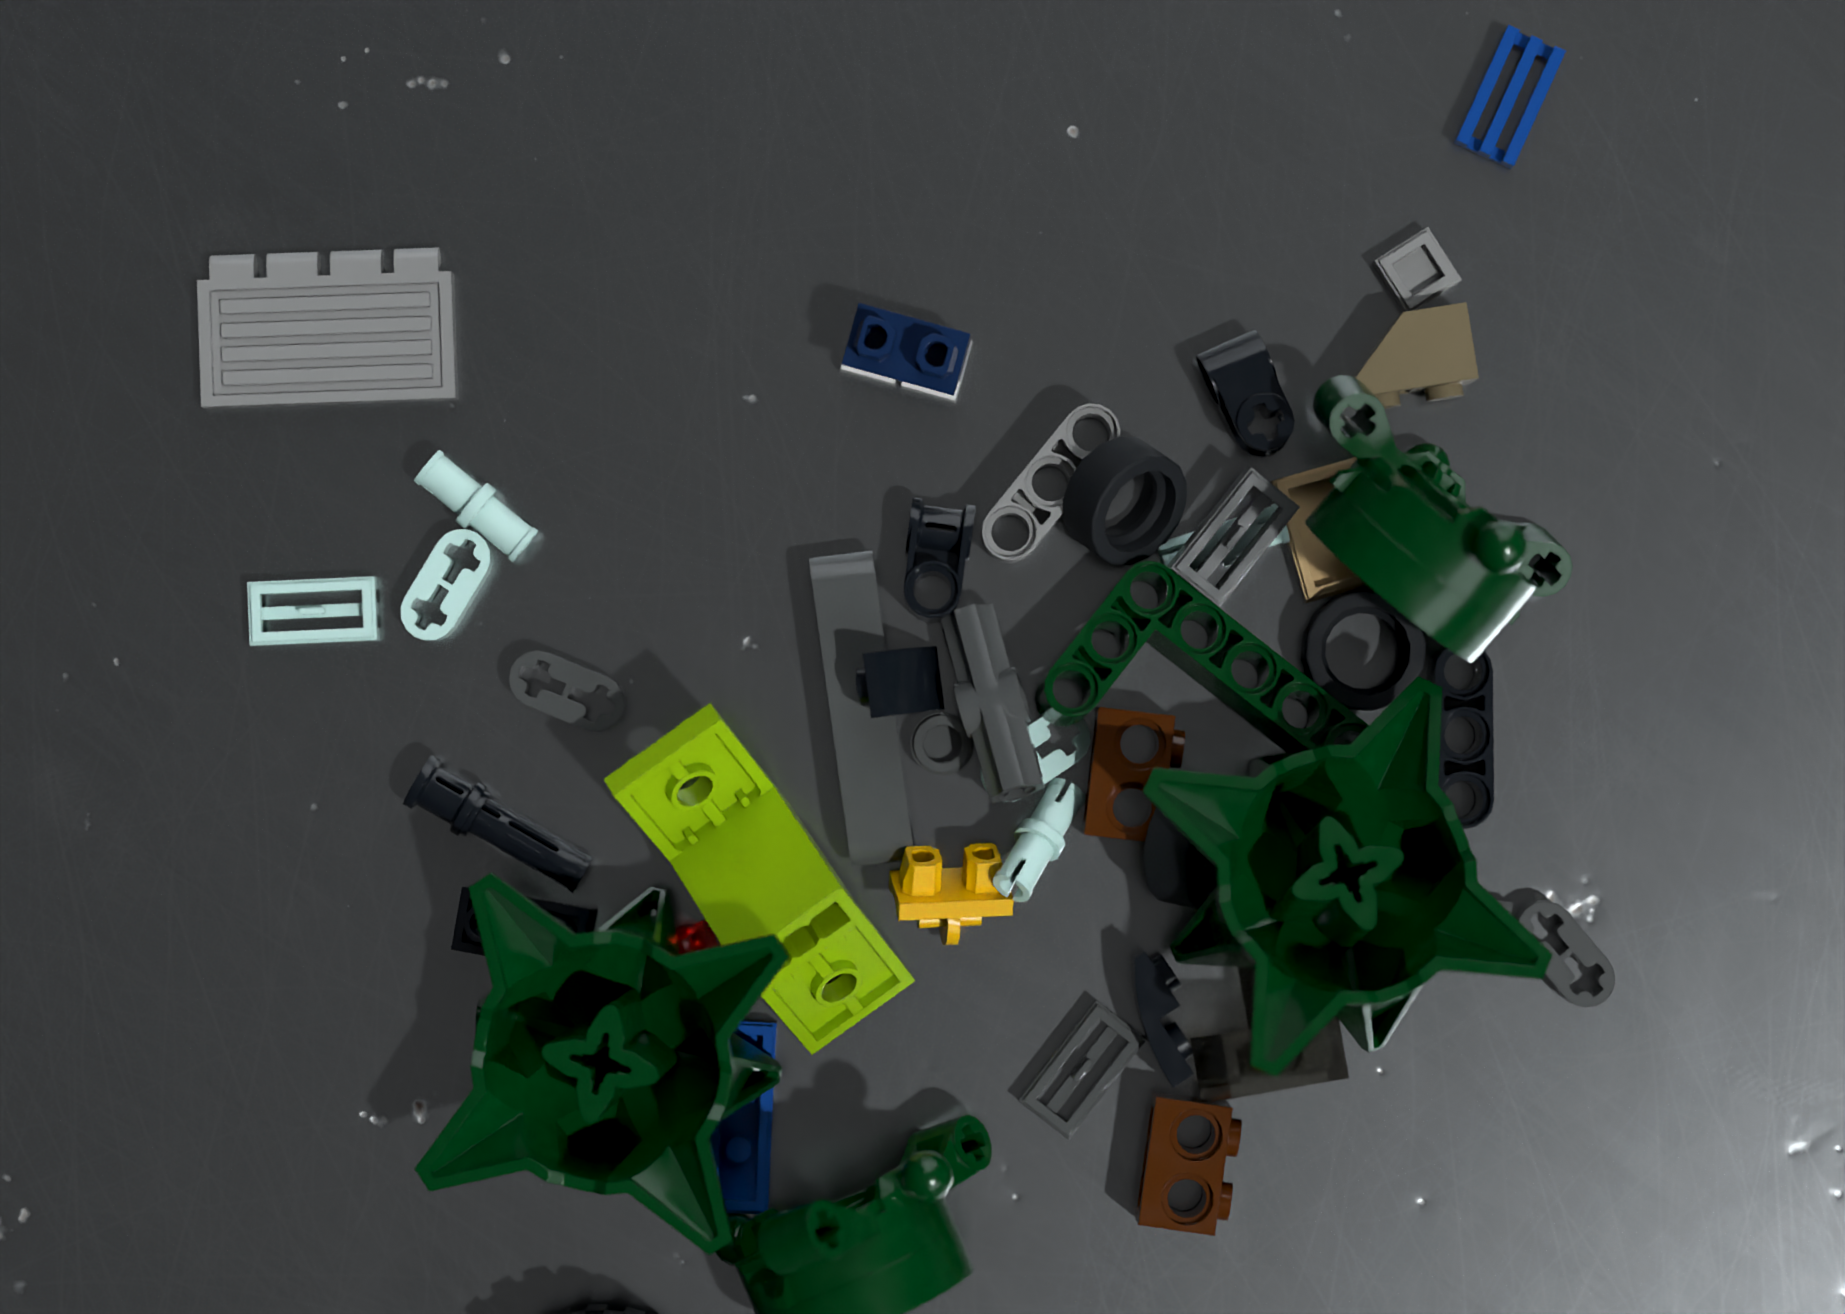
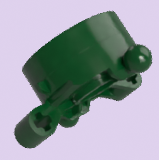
[1305,375,1573,663]
[714,1115,992,1314]

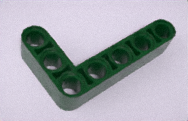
[1035,561,1369,753]

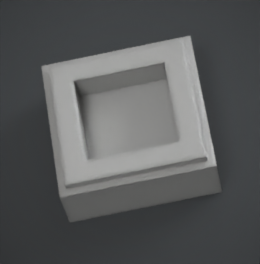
[1372,227,1462,312]

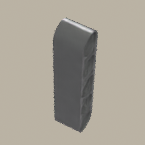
[809,549,913,868]

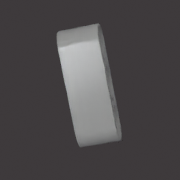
[981,403,1121,563]

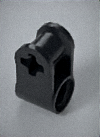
[1196,329,1295,458]
[904,497,976,623]

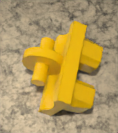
[888,843,1014,945]

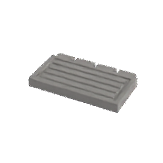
[197,247,458,409]

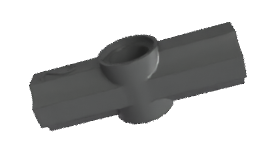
[941,603,1045,803]

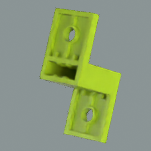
[603,703,915,1055]

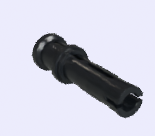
[403,755,593,893]

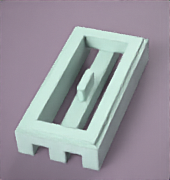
[247,576,380,646]

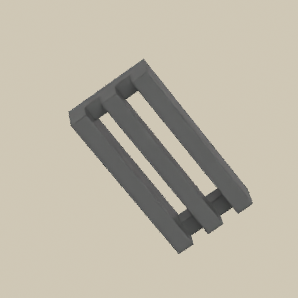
[1167,466,1300,608]
[1018,999,1147,1140]

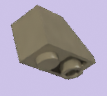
[1353,302,1479,409]

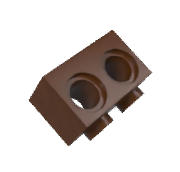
[1082,707,1185,842]
[1135,1091,1242,1236]

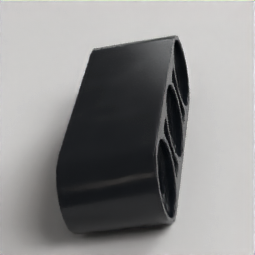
[1427,646,1494,829]

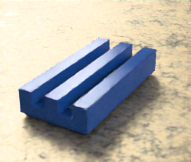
[1453,24,1566,169]

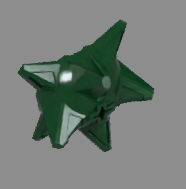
[1142,676,1553,1077]
[414,872,789,1256]

